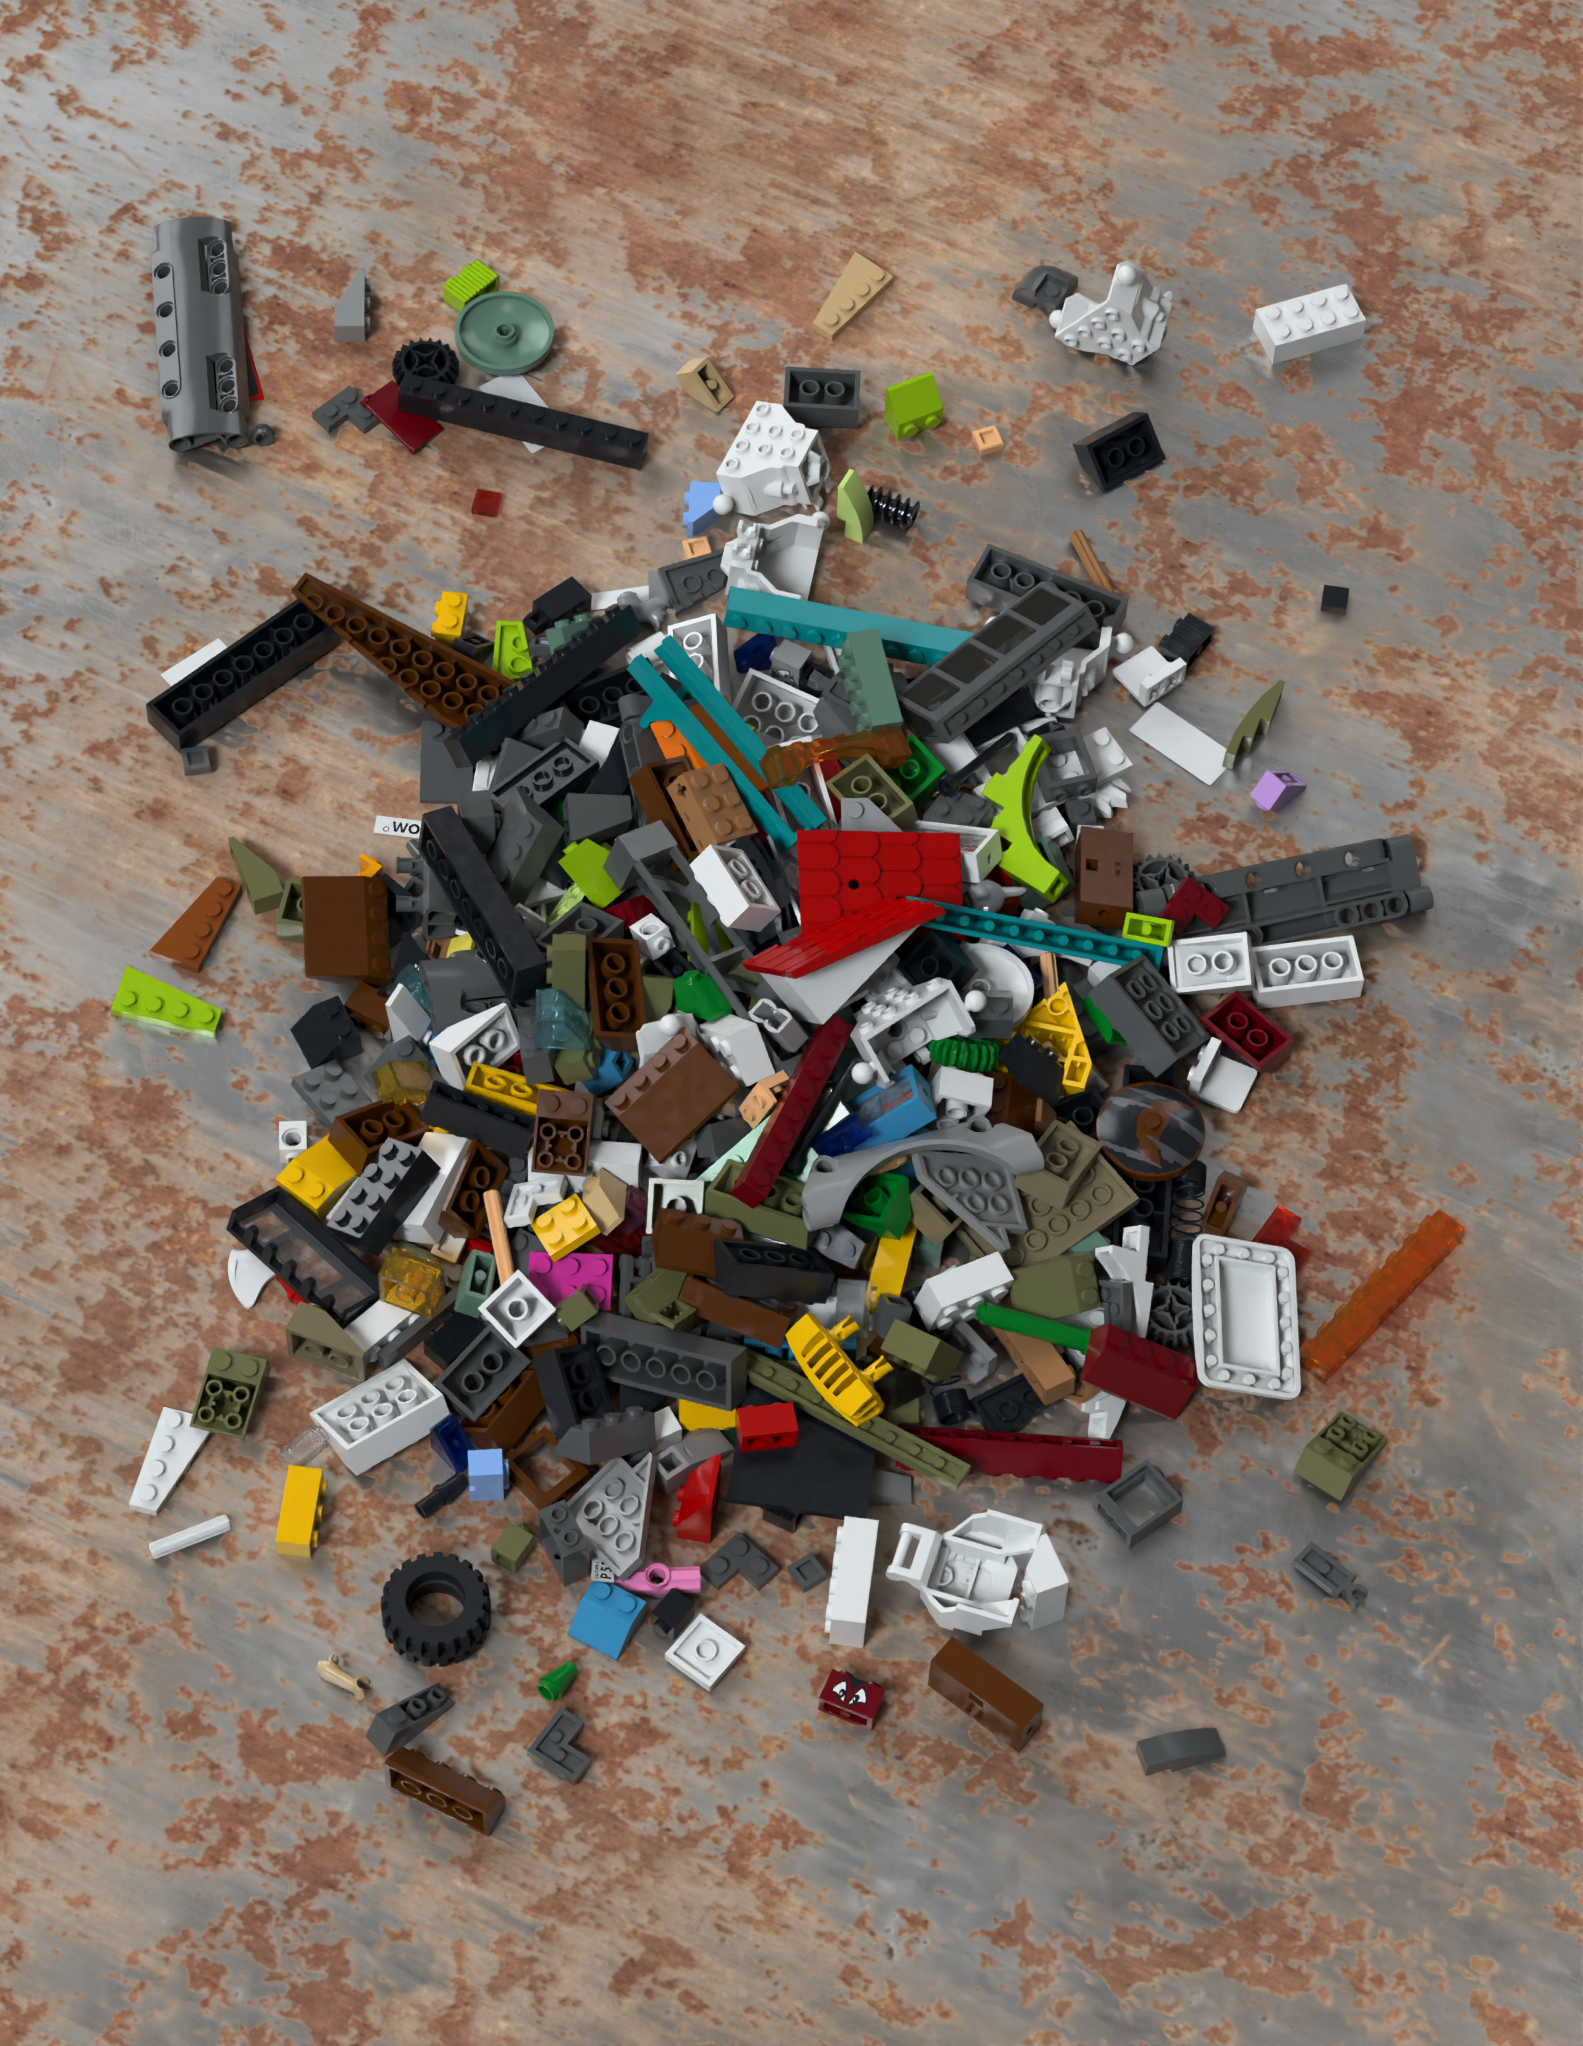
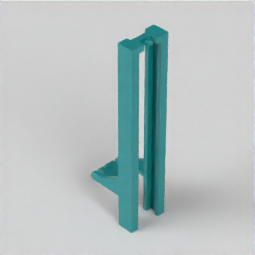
[627,635,828,854]

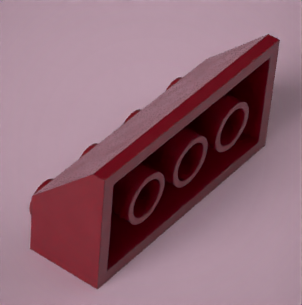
[1080,1323,1198,1420]

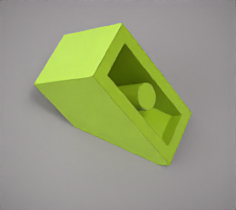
[1122,912,1175,947]

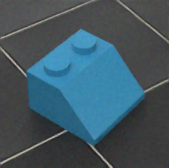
[567,1581,646,1662]

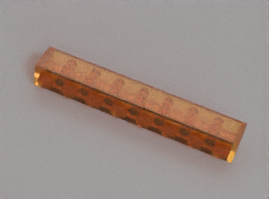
[1299,1209,1465,1384]

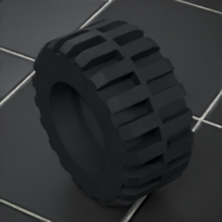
[381,1552,491,1667]

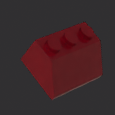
[1199,991,1295,1073]

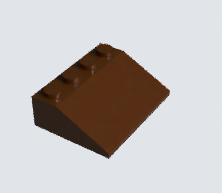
[301,876,391,989]
[604,1027,741,1165]

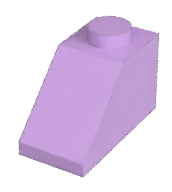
[1250,770,1308,812]

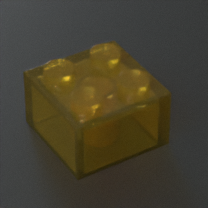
[378,1247,445,1320]

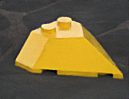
[991,982,1093,1096]

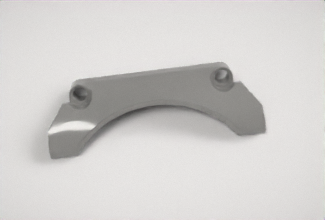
[800,1115,1044,1231]

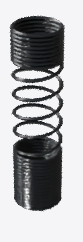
[1165,1160,1207,1292]
[902,1286,973,1425]

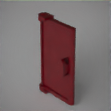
[360,380,443,455]

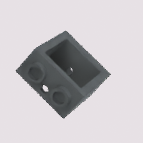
[1028,727,1098,803]
[1093,1460,1183,1549]
[538,1500,589,1587]

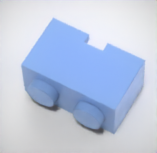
[468,1449,509,1501]

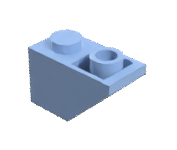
[683,481,721,537]

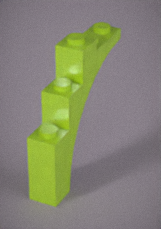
[981,734,1069,904]

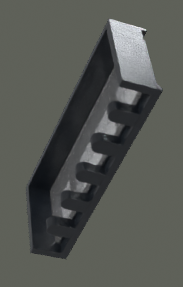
[226,1185,393,1329]

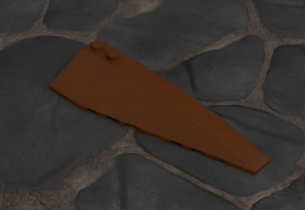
[291,572,517,729]

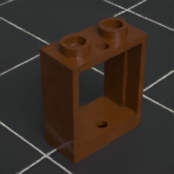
[503,1427,589,1510]

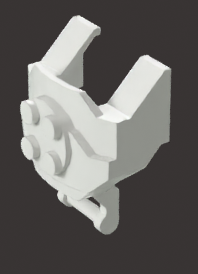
[885,1509,1043,1636]

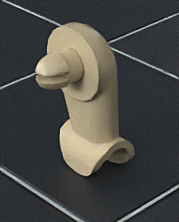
[316,1654,370,1700]

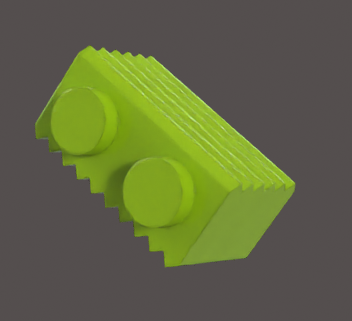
[443,259,500,313]

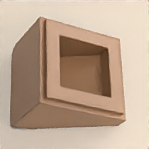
[1034,1098,1057,1135]
[1063,1378,1101,1416]

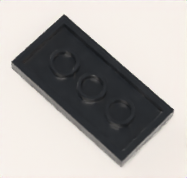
[489,735,600,812]

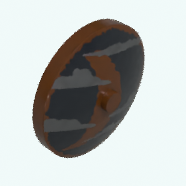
[1095,1082,1205,1182]

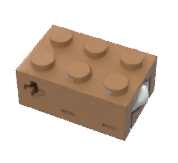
[667,763,758,854]

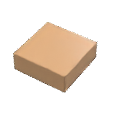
[972,425,1004,456]
[682,536,712,560]

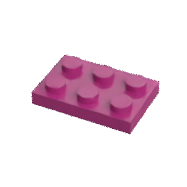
[528,1252,614,1311]

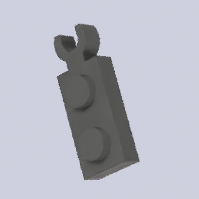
[1293,1541,1368,1609]

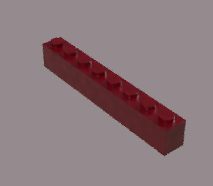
[730,1014,854,1209]
[895,1425,1123,1484]

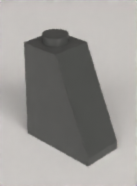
[562,793,635,848]

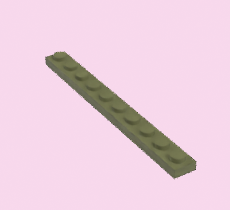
[723,1336,971,1492]

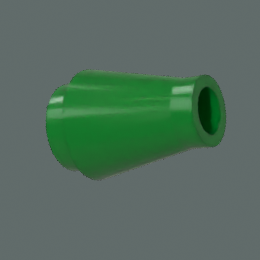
[536,1661,578,1702]

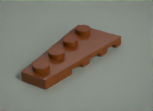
[149,876,242,974]

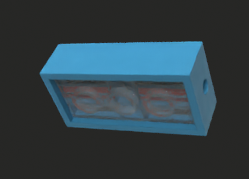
[825,1064,937,1157]

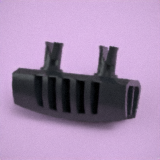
[729,835,801,947]

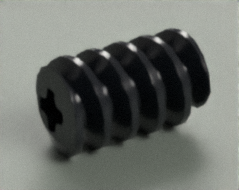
[867,485,920,530]

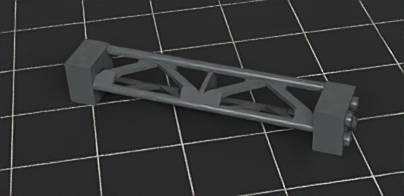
[603,820,838,1110]

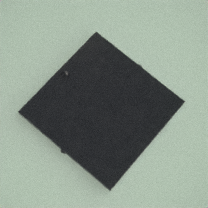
[726,1383,881,1520]

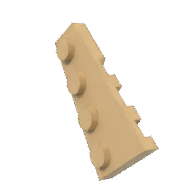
[813,251,894,341]

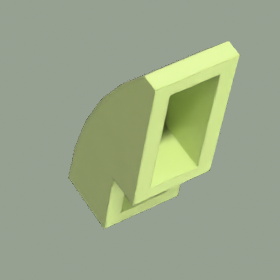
[836,469,874,544]

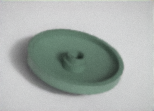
[454,291,554,376]

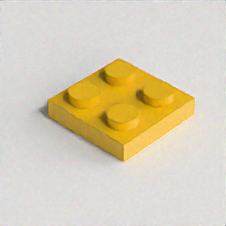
[530,1193,601,1263]

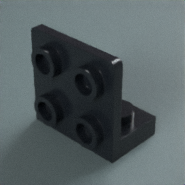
[378,873,423,949]

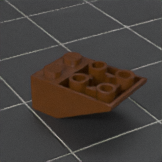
[531,1089,596,1177]

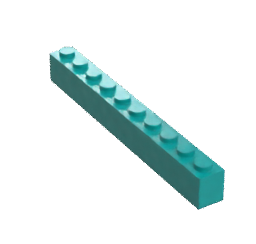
[723,586,980,674]
[906,896,1164,972]

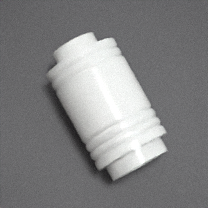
[625,631,668,664]

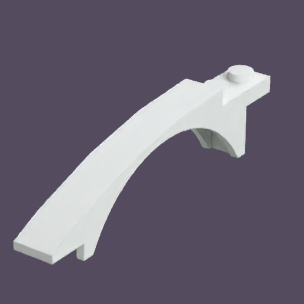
[1081,1225,1154,1439]

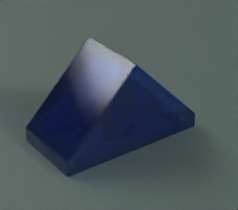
[733,633,777,674]
[430,1412,475,1473]

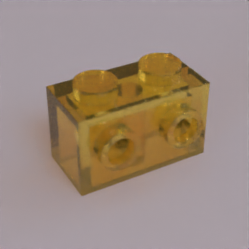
[371,1061,433,1105]

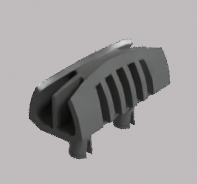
[396,855,460,940]

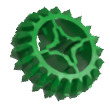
[927,1035,1001,1072]

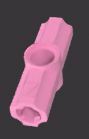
[614,1563,701,1599]

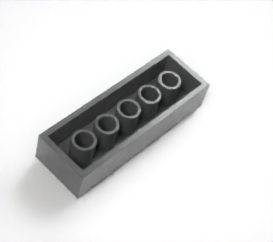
[965,543,1128,650]
[581,1311,747,1412]

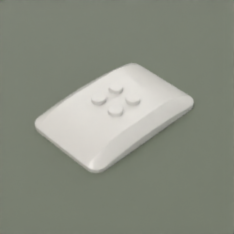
[1192,1234,1301,1400]

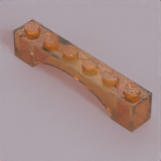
[759,727,913,789]

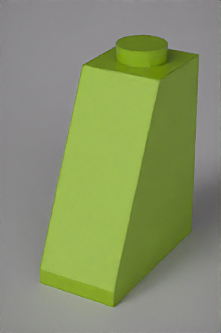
[558,838,625,910]

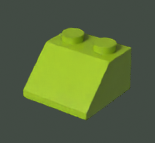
[884,371,943,440]

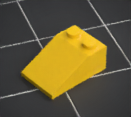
[275,1133,360,1223]

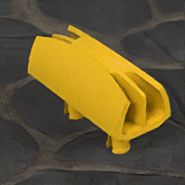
[785,1314,893,1427]

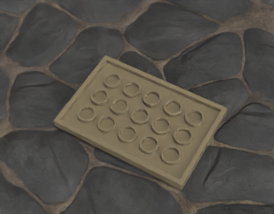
[953,1121,1139,1295]

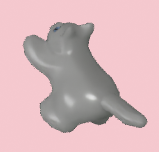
[617,591,669,632]
[962,880,1027,913]

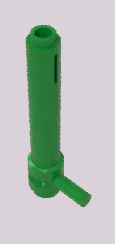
[975,1302,1092,1386]

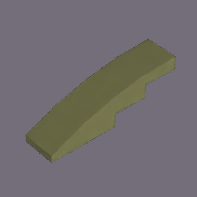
[1222,680,1285,769]
[649,1296,707,1333]

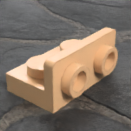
[738,1070,789,1129]

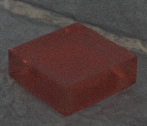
[471,489,502,518]

